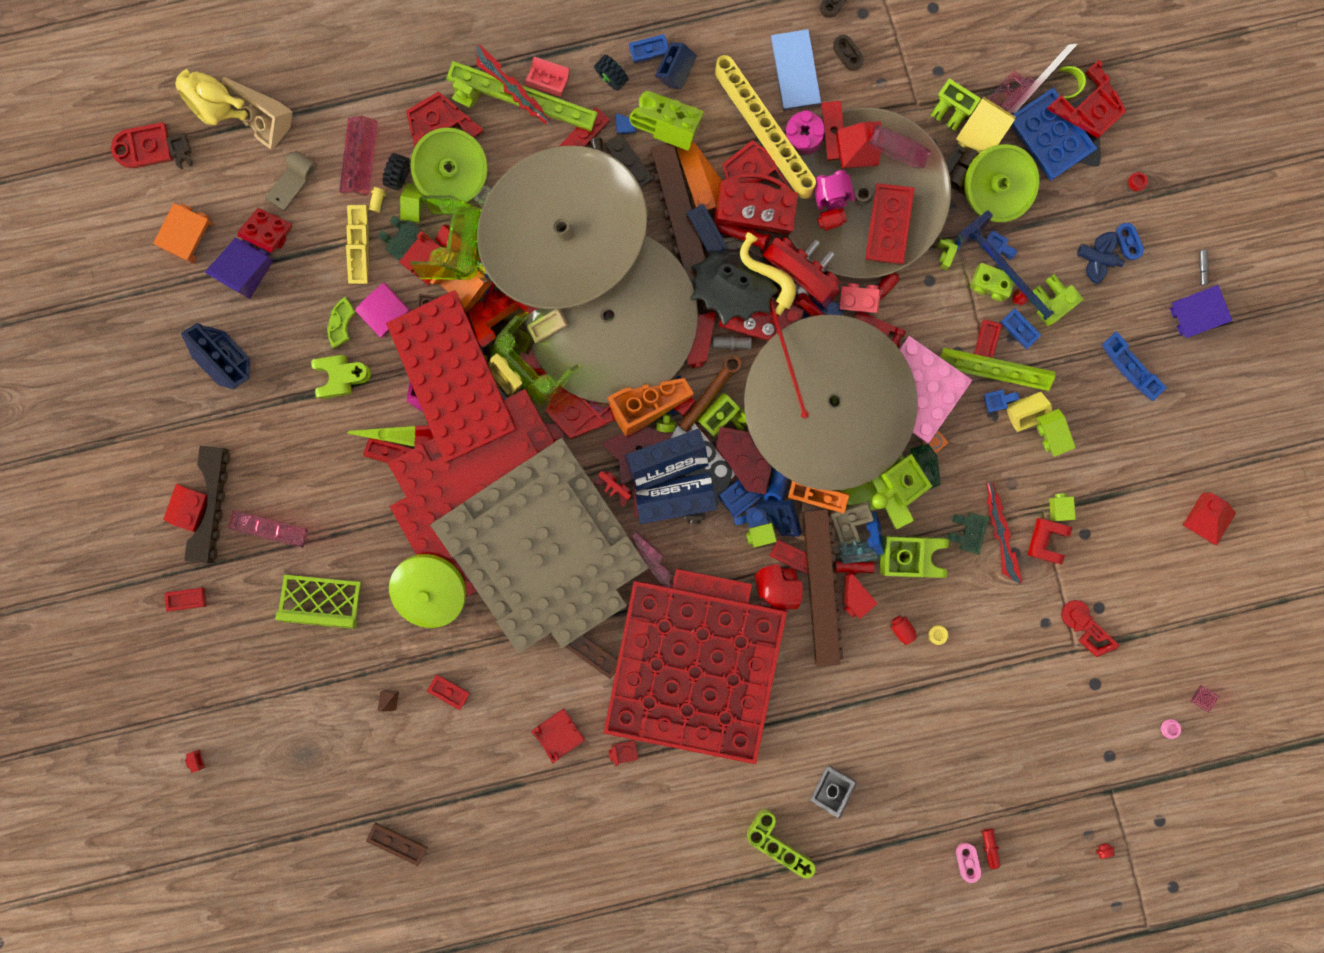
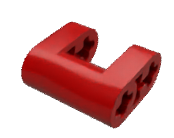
[1027,518,1072,565]

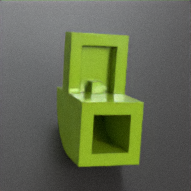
[452,79,482,108]

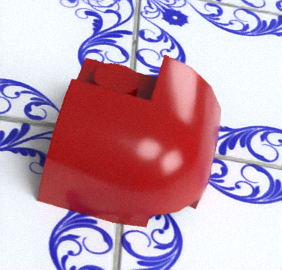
[754,564,803,610]

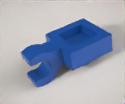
[982,230,1018,260]
[983,390,1020,413]
[733,507,768,528]

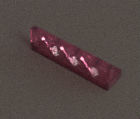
[963,70,1035,127]
[339,115,377,196]

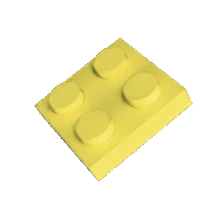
[488,353,522,397]

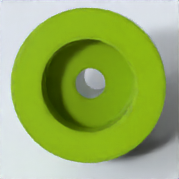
[656,414,676,433]

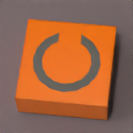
[921,430,949,456]

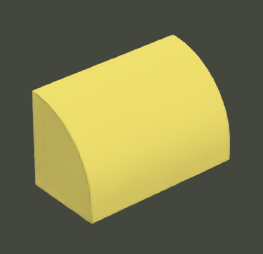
[1006,392,1052,432]

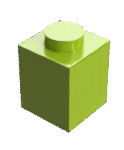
[1049,493,1076,521]
[746,523,777,548]

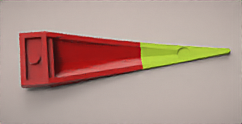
[347,425,434,447]

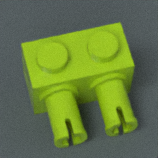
[930,78,981,132]
[1030,273,1084,327]
[697,393,747,436]

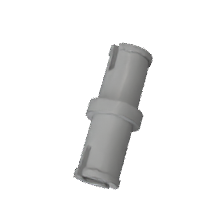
[712,335,752,350]

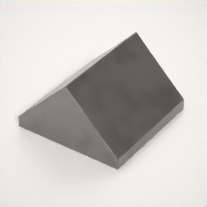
[810,766,857,819]

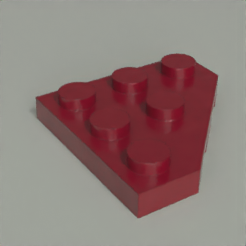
[716,426,771,494]

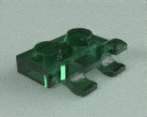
[377,216,424,261]
[947,512,989,555]

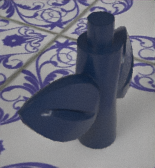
[1077,232,1125,284]

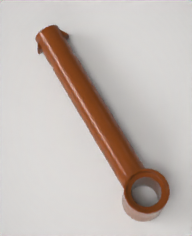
[678,355,742,432]

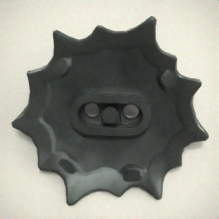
[690,246,778,326]

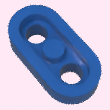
[1115,223,1144,261]

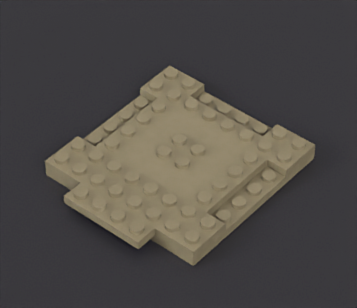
[430,437,649,654]

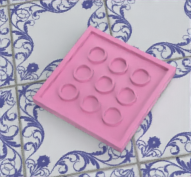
[899,336,972,444]

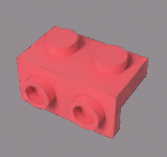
[525,57,569,97]
[839,283,883,313]

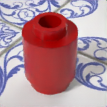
[817,207,847,232]
[890,615,917,645]

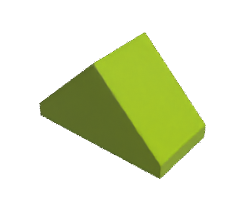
[400,182,425,223]

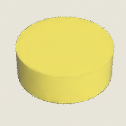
[928,625,948,645]

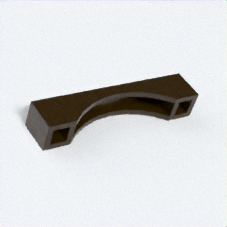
[184,445,230,563]

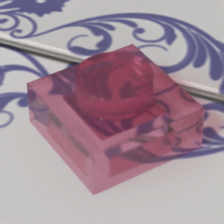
[1190,685,1219,713]

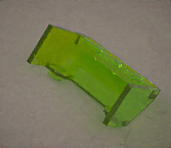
[410,195,481,280]
[491,312,581,404]

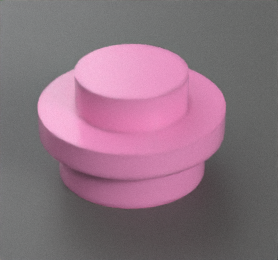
[1161,719,1181,739]

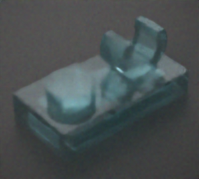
[839,540,881,564]

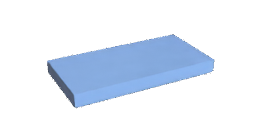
[771,30,821,111]

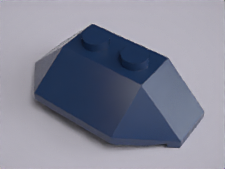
[181,323,250,390]

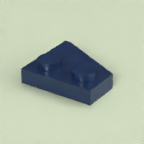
[756,500,802,537]

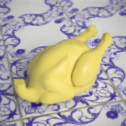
[175,69,248,125]

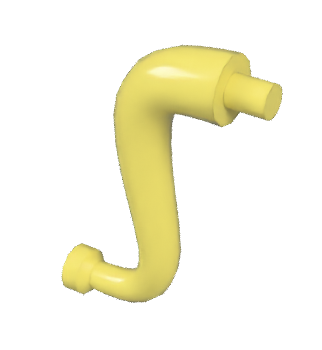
[740,232,796,316]

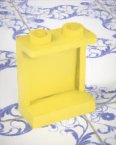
[956,96,1016,153]

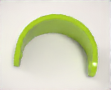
[1059,66,1086,101]

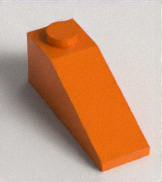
[788,481,850,513]

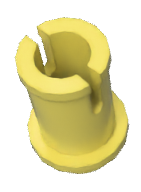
[368,187,386,213]

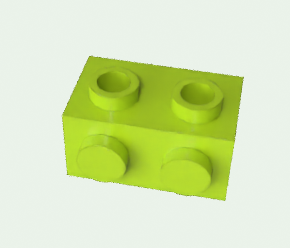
[969,263,1017,302]
[1036,409,1076,457]

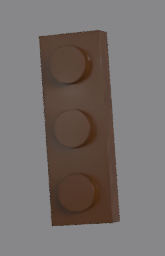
[565,635,618,679]
[366,822,428,866]

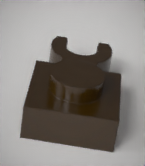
[166,133,193,170]

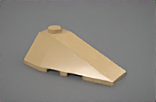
[222,77,293,149]

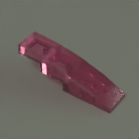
[228,510,308,548]
[632,531,673,587]

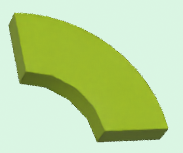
[327,296,357,349]

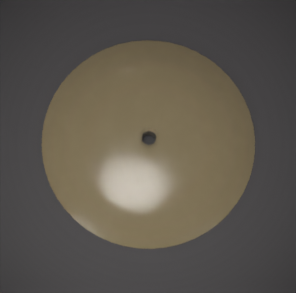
[778,108,951,279]
[477,146,647,309]
[526,236,698,403]
[744,315,918,490]

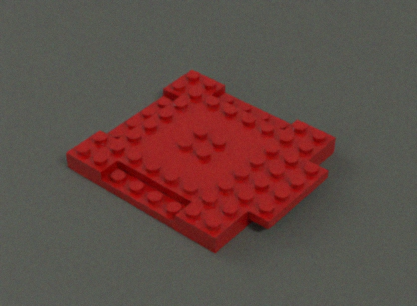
[387,389,555,597]
[603,568,787,764]

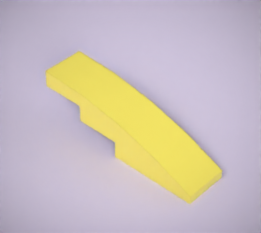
[346,205,369,284]

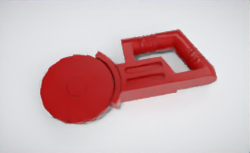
[1061,600,1120,657]

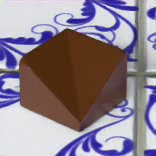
[378,690,399,712]

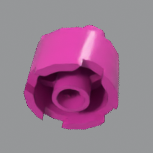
[786,110,825,155]
[814,170,856,211]

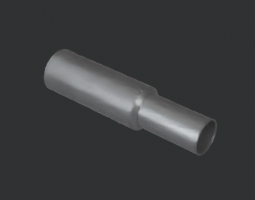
[1199,250,1209,285]

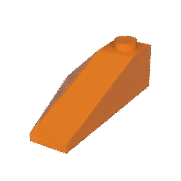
[675,141,722,214]
[607,378,694,437]

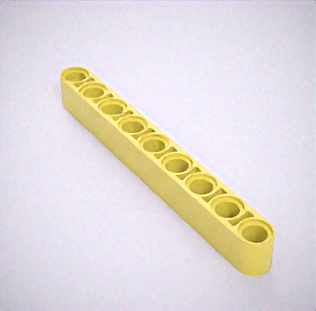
[715,55,816,199]

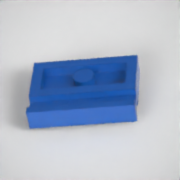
[717,479,764,518]

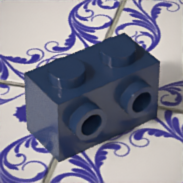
[655,42,697,89]

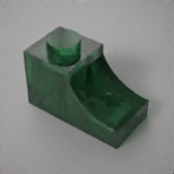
[910,443,941,490]

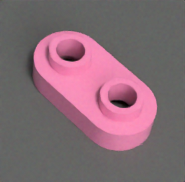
[956,842,981,883]

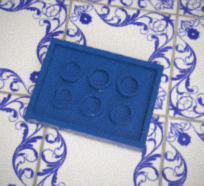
[1011,87,1097,181]

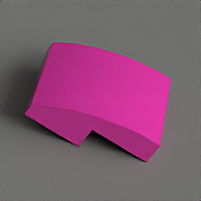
[355,282,410,338]

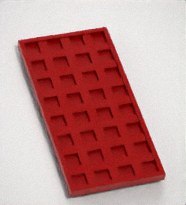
[386,290,517,463]

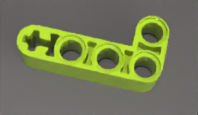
[747,809,815,879]

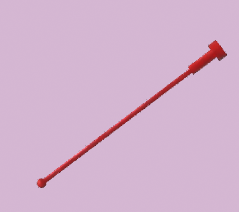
[765,262,809,419]

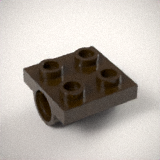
[946,144,979,197]

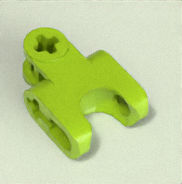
[311,355,371,399]

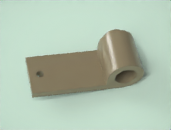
[265,151,317,211]

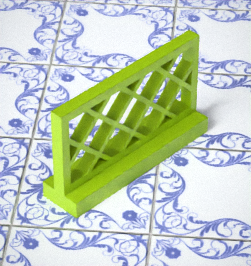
[275,575,361,629]

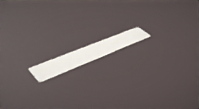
[1008,44,1077,113]

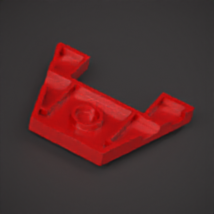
[1047,60,1126,138]
[406,91,484,148]
[722,140,798,186]
[468,290,537,347]
[545,387,616,440]

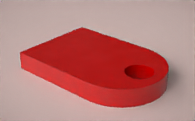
[111,122,173,168]

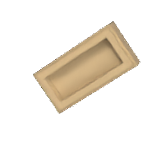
[527,309,569,343]

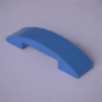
[1102,331,1167,401]

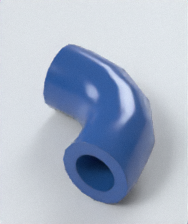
[764,467,790,501]

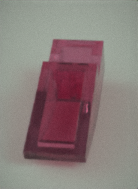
[869,125,931,168]

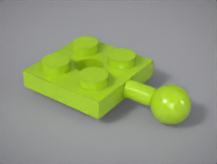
[872,454,932,509]

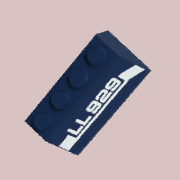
[624,429,709,492]
[635,472,718,524]

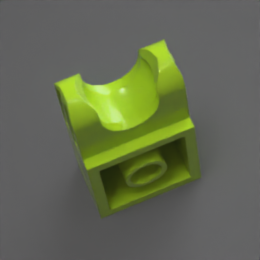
[630,91,704,151]
[879,535,949,578]

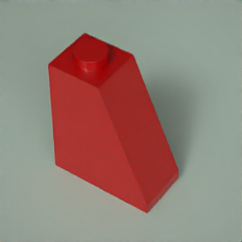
[686,312,716,369]

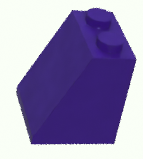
[205,237,273,299]
[1170,285,1233,338]

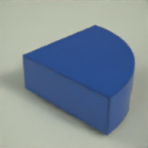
[615,114,636,134]

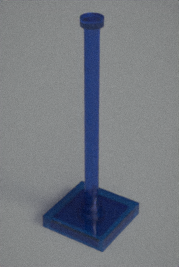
[954,210,1054,320]

